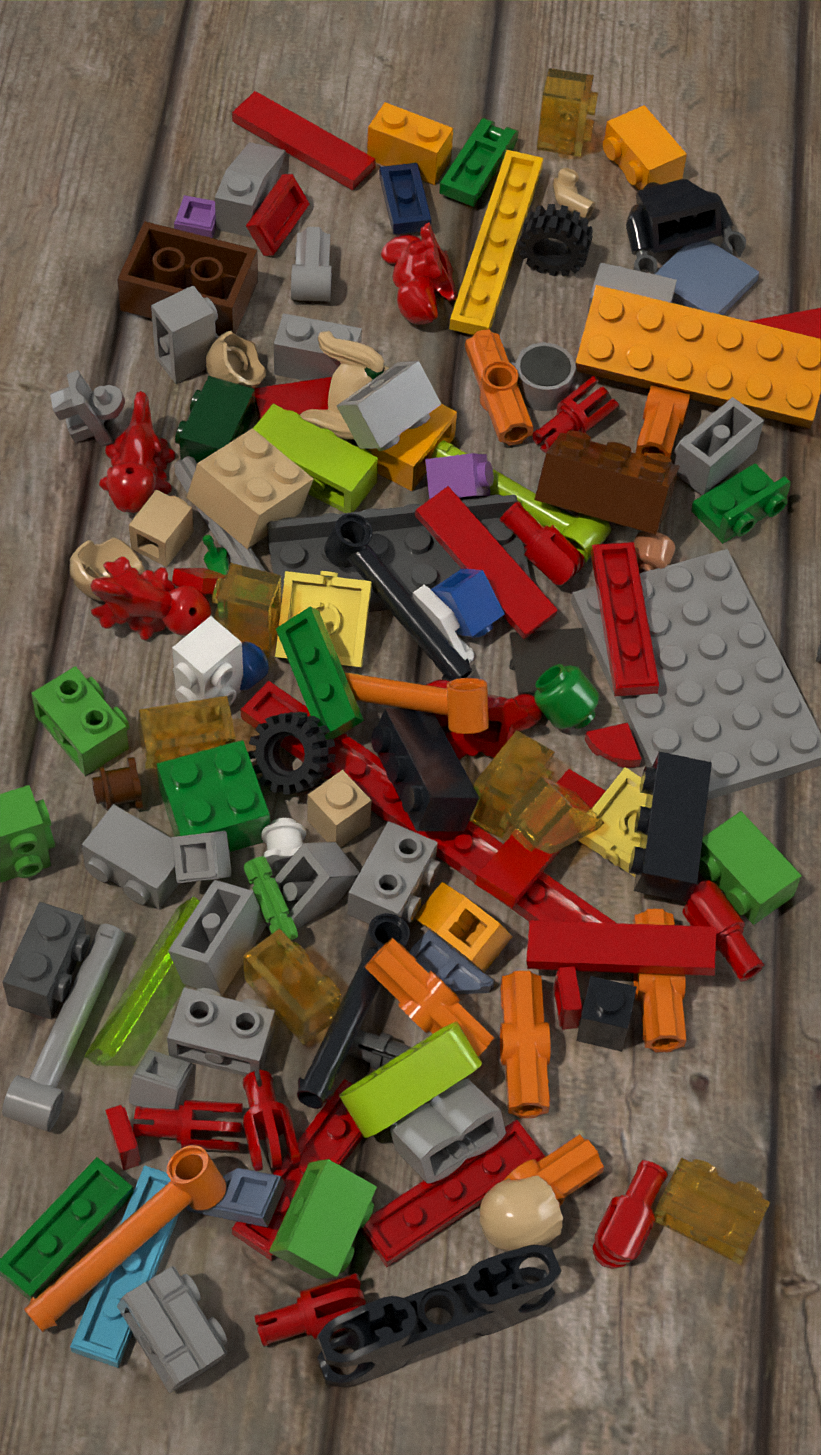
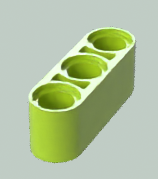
[339,1022,482,1138]

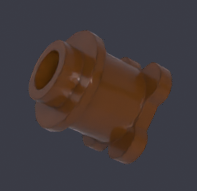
[92,757,143,811]

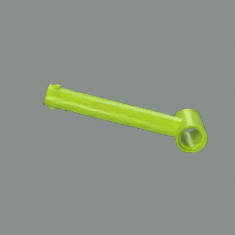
[432,440,611,563]

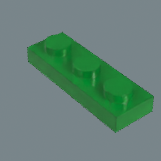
[275,606,364,740]
[0,1157,134,1301]

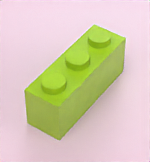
[253,404,378,513]

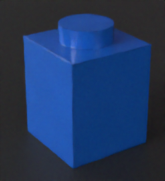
[431,568,505,638]

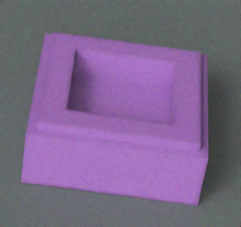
[174,195,216,238]

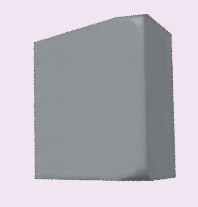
[171,831,231,883]
[129,1050,193,1109]

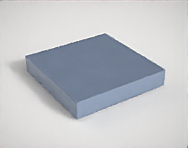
[655,240,759,315]

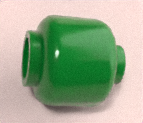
[534,664,599,729]

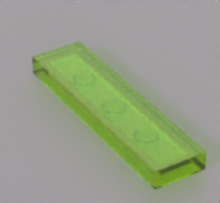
[84,896,200,1066]

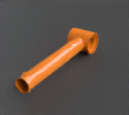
[344,672,489,734]
[24,1145,227,1332]

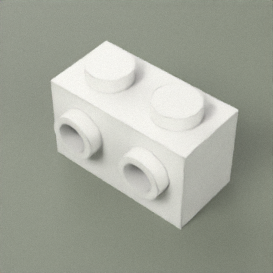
[172,616,243,720]

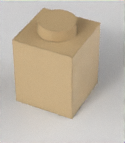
[129,490,194,567]
[307,770,372,848]

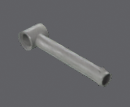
[2,924,125,1132]

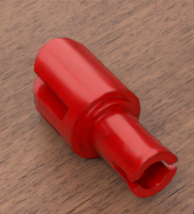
[532,376,619,453]
[499,501,585,585]
[682,880,764,982]
[242,1070,301,1171]
[133,1100,243,1152]
[592,1160,668,1269]
[254,1273,366,1347]

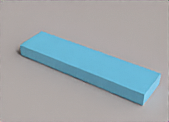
[70,1165,180,1368]

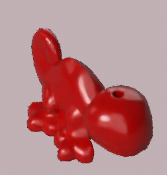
[381,222,458,325]
[99,391,176,513]
[90,556,211,641]
[426,679,543,764]

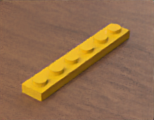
[449,150,543,335]

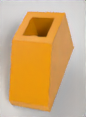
[415,882,513,973]

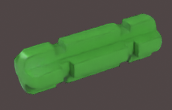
[243,856,298,945]

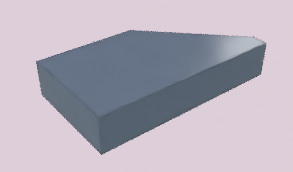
[408,930,494,995]
[186,1168,286,1227]

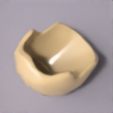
[206,331,267,389]
[69,538,145,601]
[480,1176,563,1252]

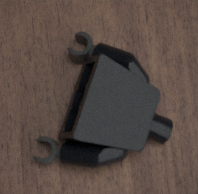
[626,179,746,274]

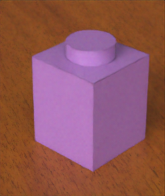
[425,453,494,499]

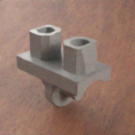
[50,370,125,446]

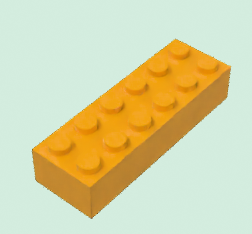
[575,285,821,429]

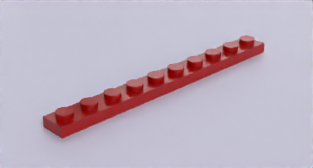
[240,680,616,923]

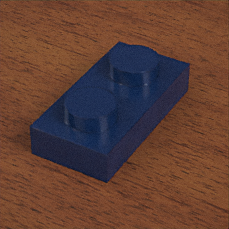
[379,163,431,235]

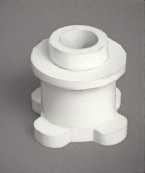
[261,818,307,875]

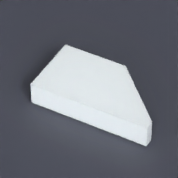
[412,585,474,663]

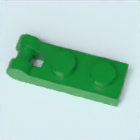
[439,118,519,207]

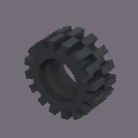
[518,204,593,276]
[248,712,336,794]

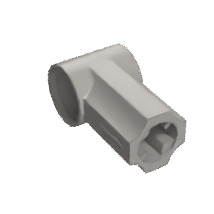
[291,227,332,302]

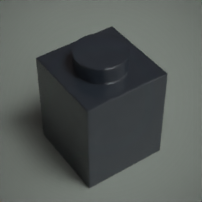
[576,976,637,1052]

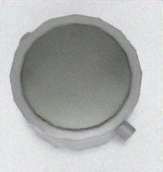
[511,342,580,411]

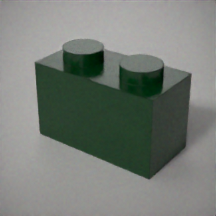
[175,376,255,463]

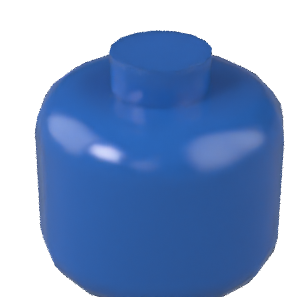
[240,641,269,691]

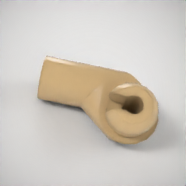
[553,168,595,219]

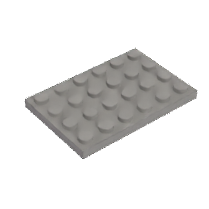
[571,549,821,800]

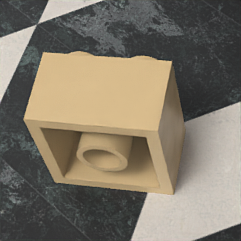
[186,428,313,549]

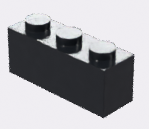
[371,708,480,832]
[629,751,712,902]

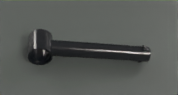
[324,513,473,681]
[297,913,410,1109]

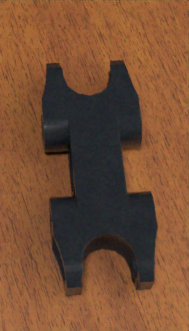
[317,1245,562,1387]

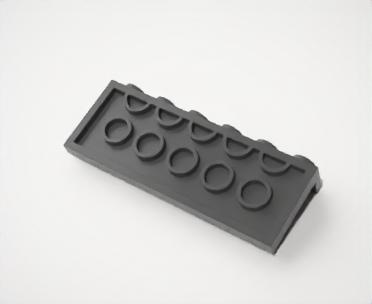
[267,495,531,619]

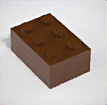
[117,221,258,336]
[534,431,680,535]

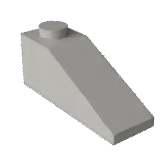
[215,142,286,238]

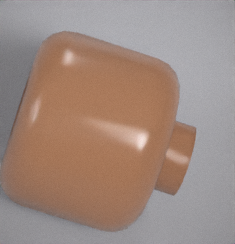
[634,531,676,573]

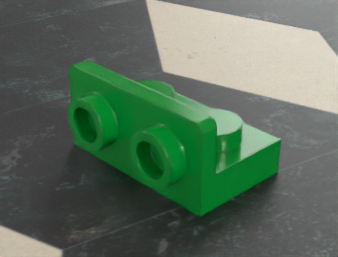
[691,463,791,544]

